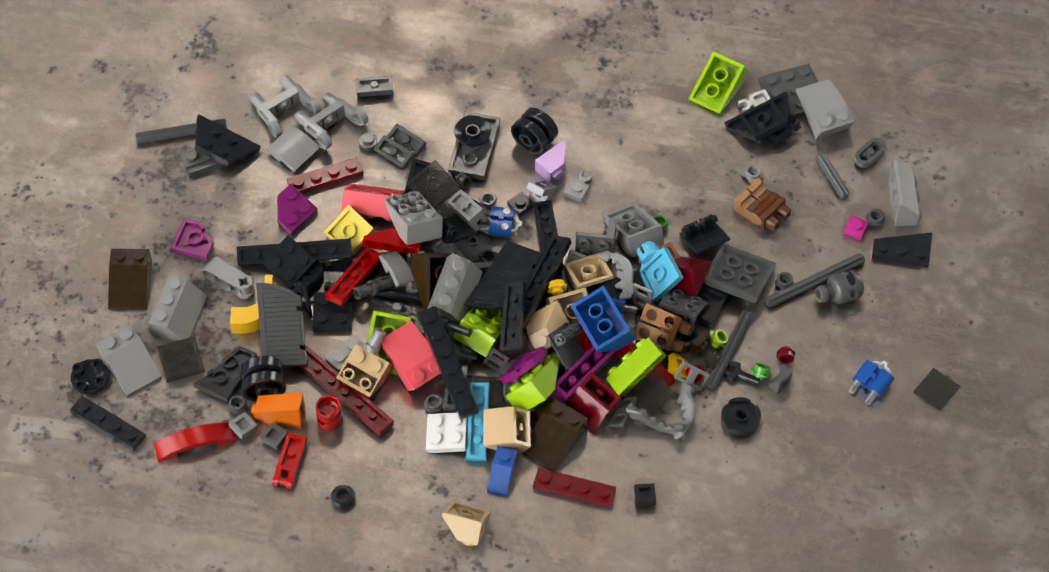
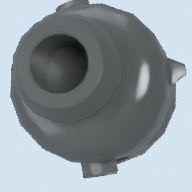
[815,270,864,304]

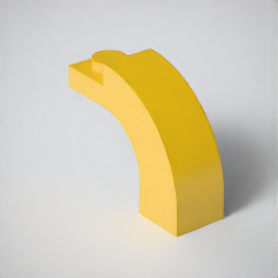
[230,275,277,334]

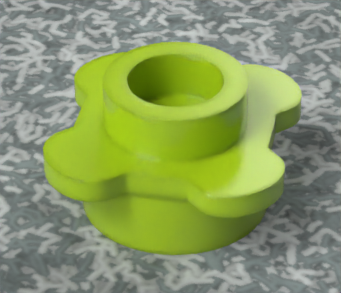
[709,329,728,348]

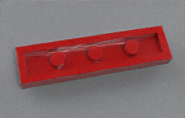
[325,248,383,306]

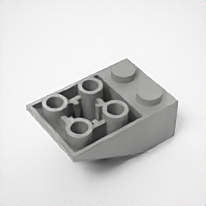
[384,191,443,245]

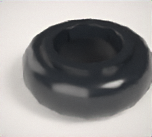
[330,485,356,509]

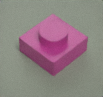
[844,215,869,240]

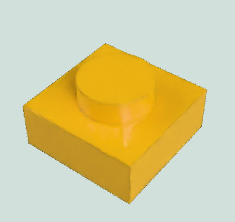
[668,353,687,379]

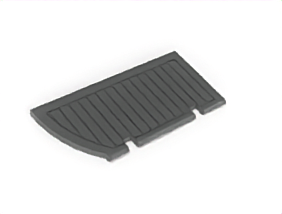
[256,283,307,367]

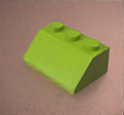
[606,338,667,396]

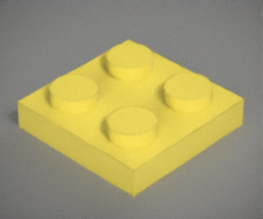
[324,205,376,256]

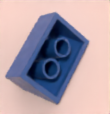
[571,286,636,353]

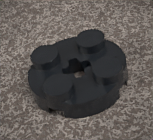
[721,397,761,436]

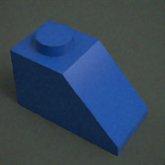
[487,446,517,496]

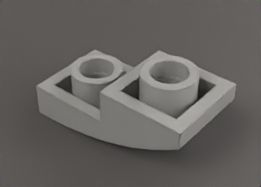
[379,251,414,288]

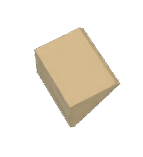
[564,253,614,291]

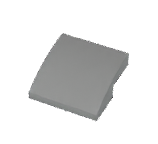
[266,126,320,173]

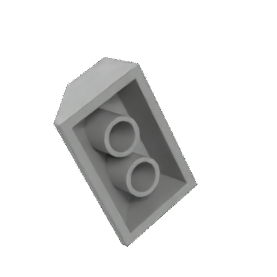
[888,159,922,227]
[427,253,482,324]
[148,276,208,344]

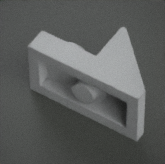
[526,179,558,203]

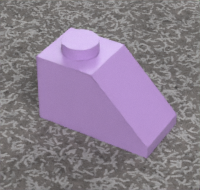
[535,140,565,183]

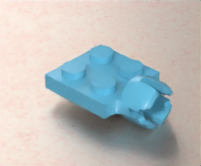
[637,241,684,302]

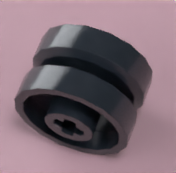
[511,107,559,155]
[239,356,286,402]

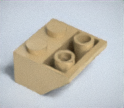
[336,344,393,397]
[484,406,531,456]

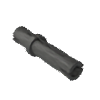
[353,275,395,299]

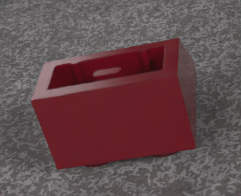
[566,373,622,433]

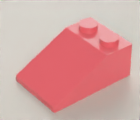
[381,321,440,391]

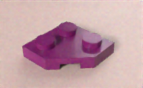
[277,184,318,235]
[171,218,214,261]
[499,346,548,384]

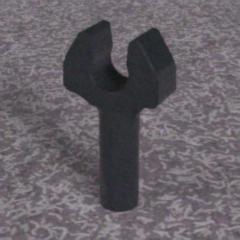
[724,362,761,386]

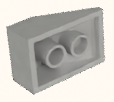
[796,79,854,139]
[602,203,664,257]
[96,324,162,397]

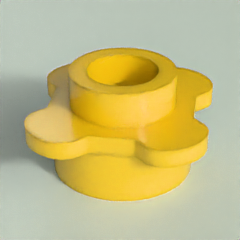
[548,279,568,295]

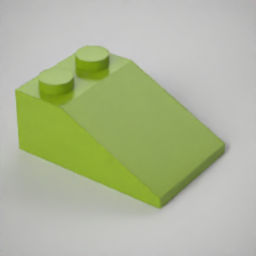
[688,51,749,114]
[367,311,415,375]

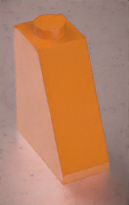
[251,393,306,430]

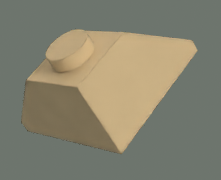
[526,300,570,350]
[442,501,491,546]

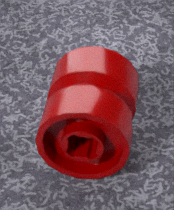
[315,395,343,431]

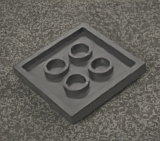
[758,64,818,118]
[703,243,776,304]

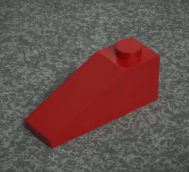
[361,227,421,255]

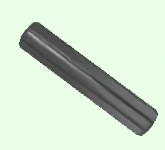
[816,153,849,199]

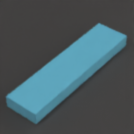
[466,382,489,461]

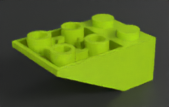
[453,308,503,357]
[505,353,559,410]

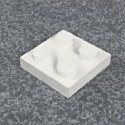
[426,413,468,453]

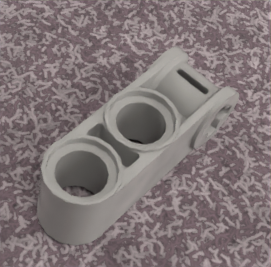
[202,257,254,299]

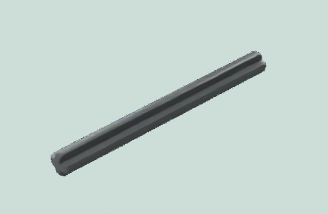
[765,253,865,307]

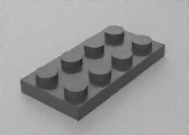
[448,111,500,180]

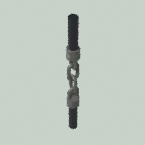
[371,296,472,337]

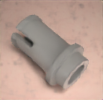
[365,328,386,354]

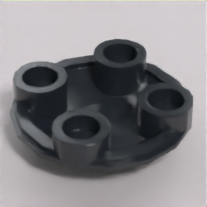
[70,358,110,394]

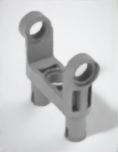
[249,75,322,138]
[294,92,369,150]

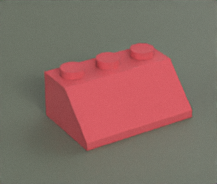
[341,183,404,221]

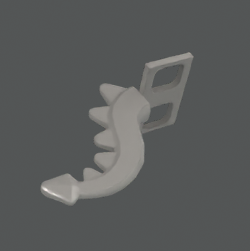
[598,250,652,308]
[674,361,710,439]

